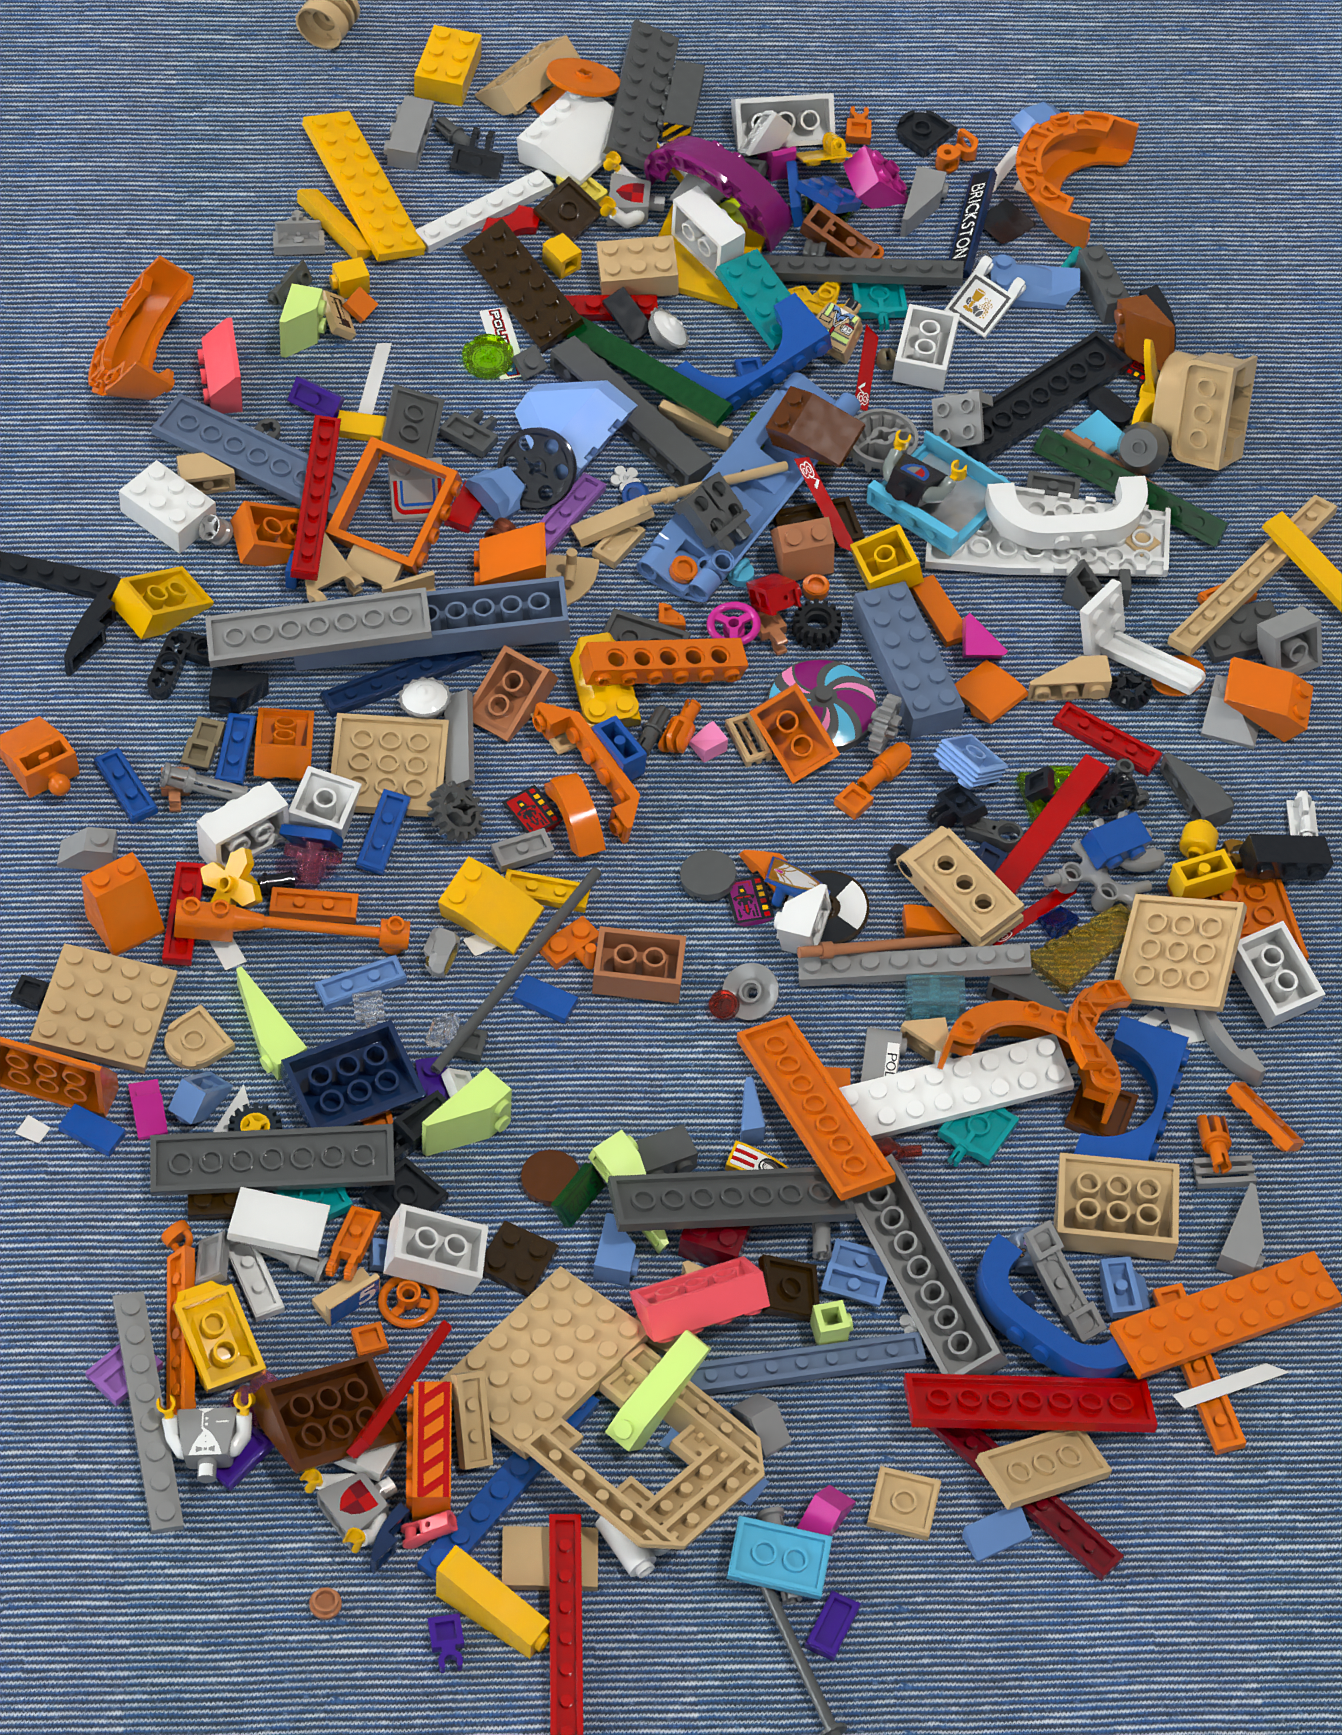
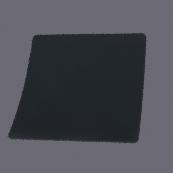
[984,199,1036,244]

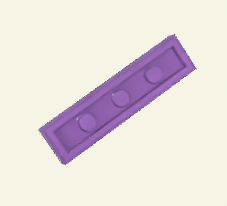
[540,473,606,556]

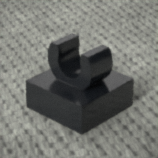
[1025,766,1056,803]

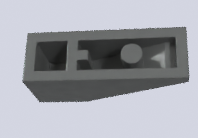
[1159,752,1234,827]
[985,971,1068,1013]

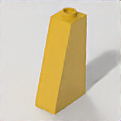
[436,1545,550,1659]

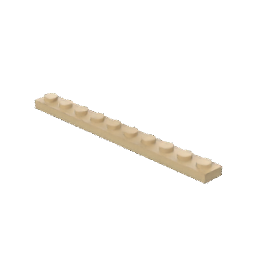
[1167,495,1337,656]

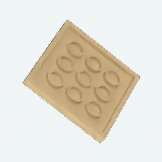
[331,713,449,817]
[1114,894,1247,1012]
[29,943,178,1074]

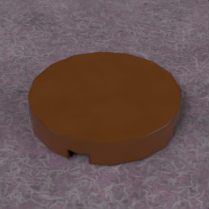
[520,1149,579,1207]

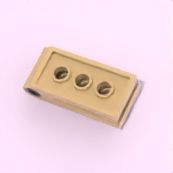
[896,826,1024,947]

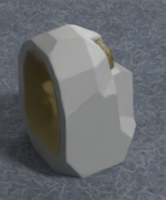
[423,927,460,978]

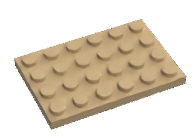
[439,1266,650,1460]

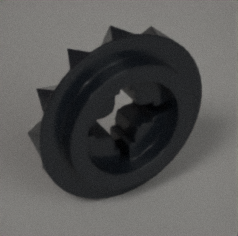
[1109,671,1152,709]

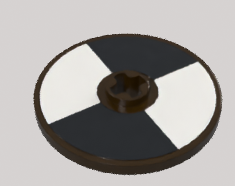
[784,870,870,944]

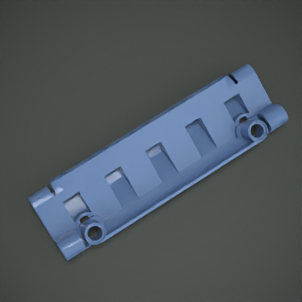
[636,372,861,602]

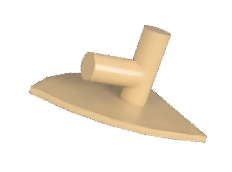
[546,548,600,606]

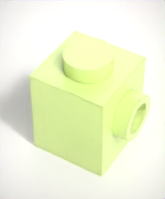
[810,1300,853,1345]

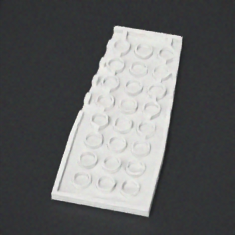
[925,486,1171,577]

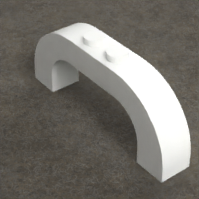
[984,476,1148,550]

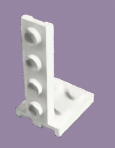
[1079,579,1206,696]

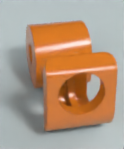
[935,128,979,174]

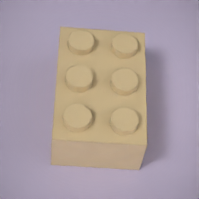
[596,235,679,297]

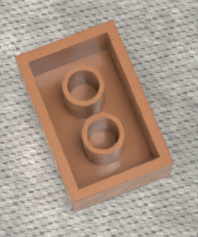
[592,926,686,1003]

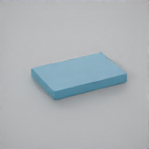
[726,1515,832,1600]

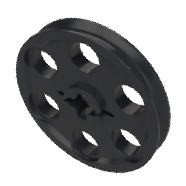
[497,427,577,508]

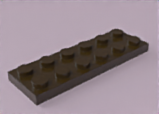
[461,219,584,353]

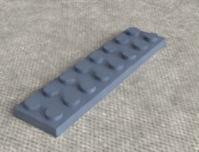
[152,393,352,520]

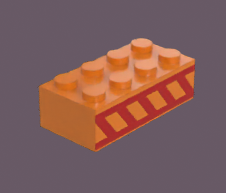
[406,1381,452,1522]

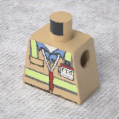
[816,298,863,364]

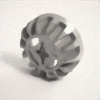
[849,408,919,475]

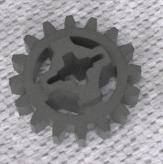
[427,781,485,843]

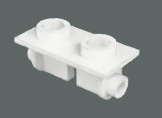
[1286,791,1318,836]

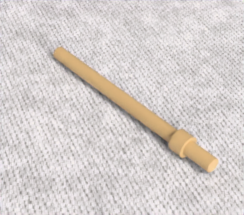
[643,461,788,506]

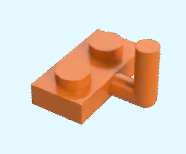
[539,916,599,970]

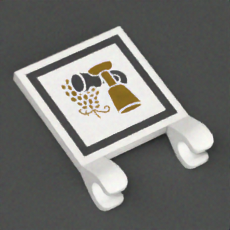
[944,255,1026,339]

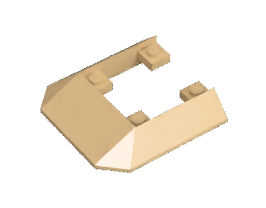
[520,1343,765,1550]

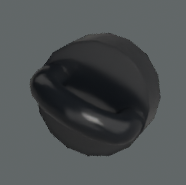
[887,844,909,872]

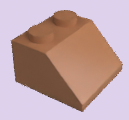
[770,517,835,581]

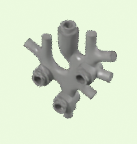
[1043,811,1165,912]

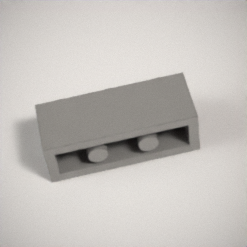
[383,95,434,171]

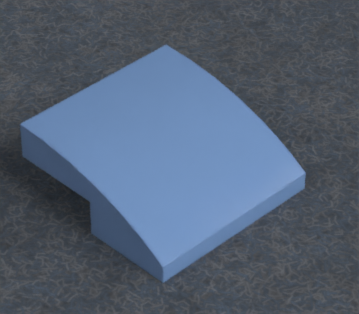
[821,1238,889,1307]

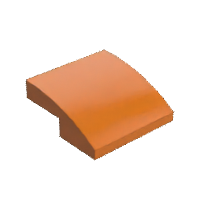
[955,660,1029,724]

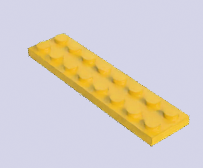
[302,111,426,262]

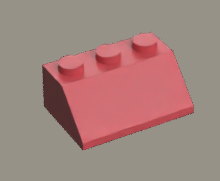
[197,317,243,414]

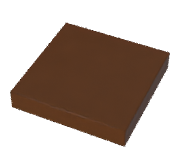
[1064,1081,1139,1137]

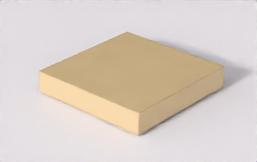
[866,1466,941,1541]

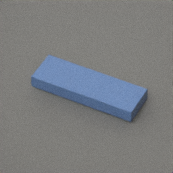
[314,955,407,1011]

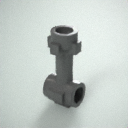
[1113,758,1150,809]

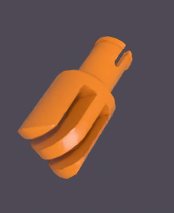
[658,699,702,754]
[857,742,912,793]
[1196,1114,1232,1174]

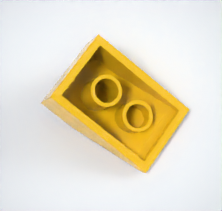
[111,566,214,639]
[438,856,545,955]

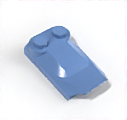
[989,255,1080,310]

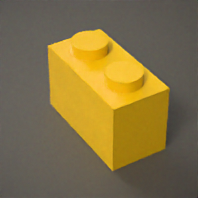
[1168,849,1236,899]

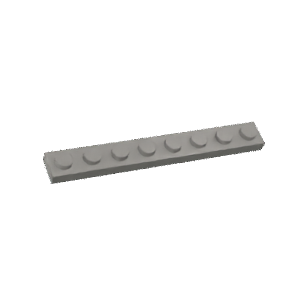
[798,943,1032,987]
[112,1291,184,1534]

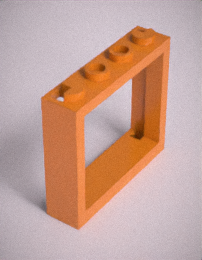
[325,437,463,575]

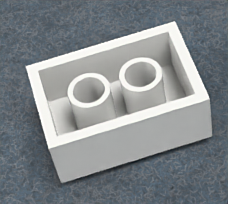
[671,186,746,281]
[892,304,960,391]
[119,460,216,554]
[196,781,289,867]
[1233,921,1325,1029]
[383,1204,488,1296]

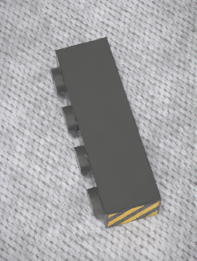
[657,60,705,142]

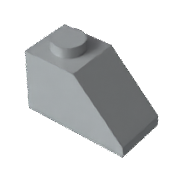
[57,827,119,871]

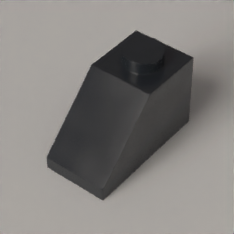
[209,669,269,715]

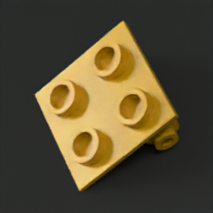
[796,132,853,166]

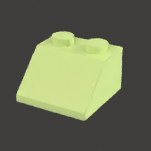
[279,284,327,358]

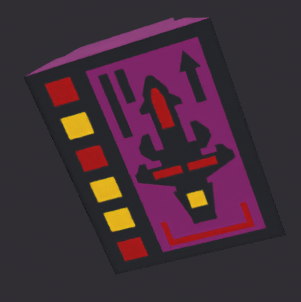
[727,876,775,927]

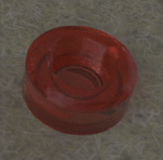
[709,990,740,1020]

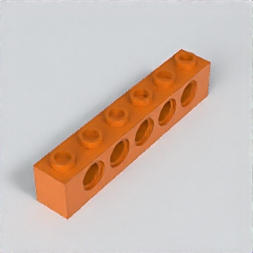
[579,638,749,687]

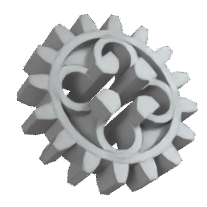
[868,693,902,754]

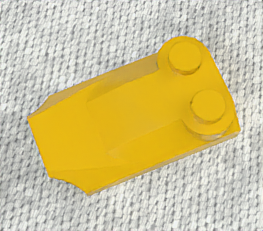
[569,632,641,729]
[173,1280,266,1393]

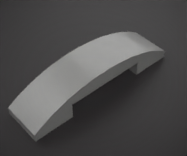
[1196,1010,1266,1087]
[1023,1220,1107,1343]

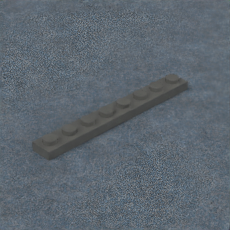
[762,255,964,286]

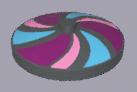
[767,659,878,753]

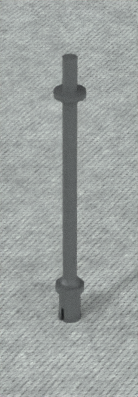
[759,1586,848,1735]

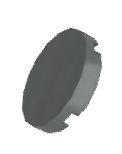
[680,850,737,901]

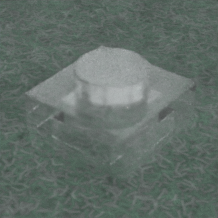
[424,1013,461,1049]

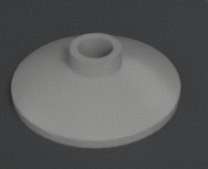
[722,963,779,1020]

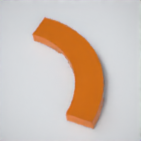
[1066,980,1132,1071]

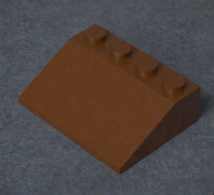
[252,1354,407,1474]

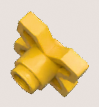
[201,848,263,908]

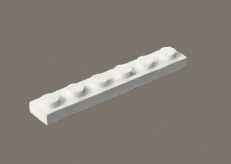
[416,169,554,253]

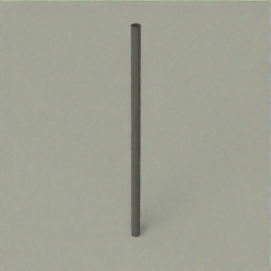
[431,867,602,1074]

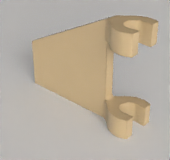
[305,533,364,603]

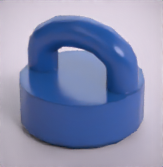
[622,481,650,503]

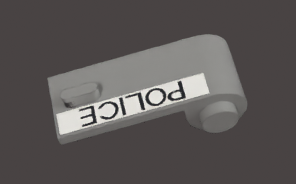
[861,1027,907,1082]

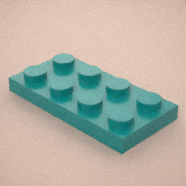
[715,249,791,351]

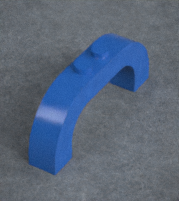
[974,1233,1131,1378]

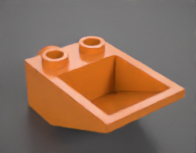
[0,716,80,798]

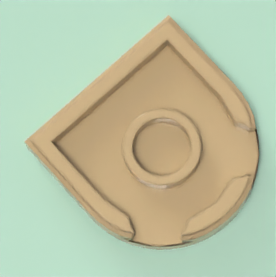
[164,1004,235,1070]

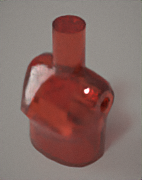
[874,1136,922,1161]

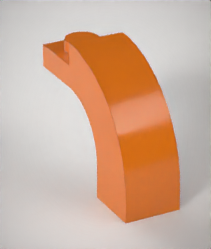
[544,773,606,858]

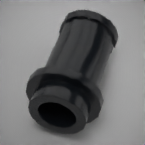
[257,871,295,896]

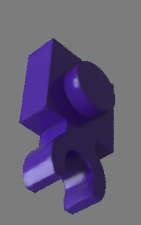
[427,1613,464,1673]

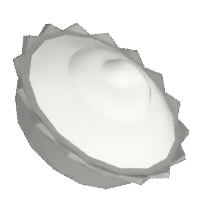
[648,307,690,350]
[398,677,452,719]

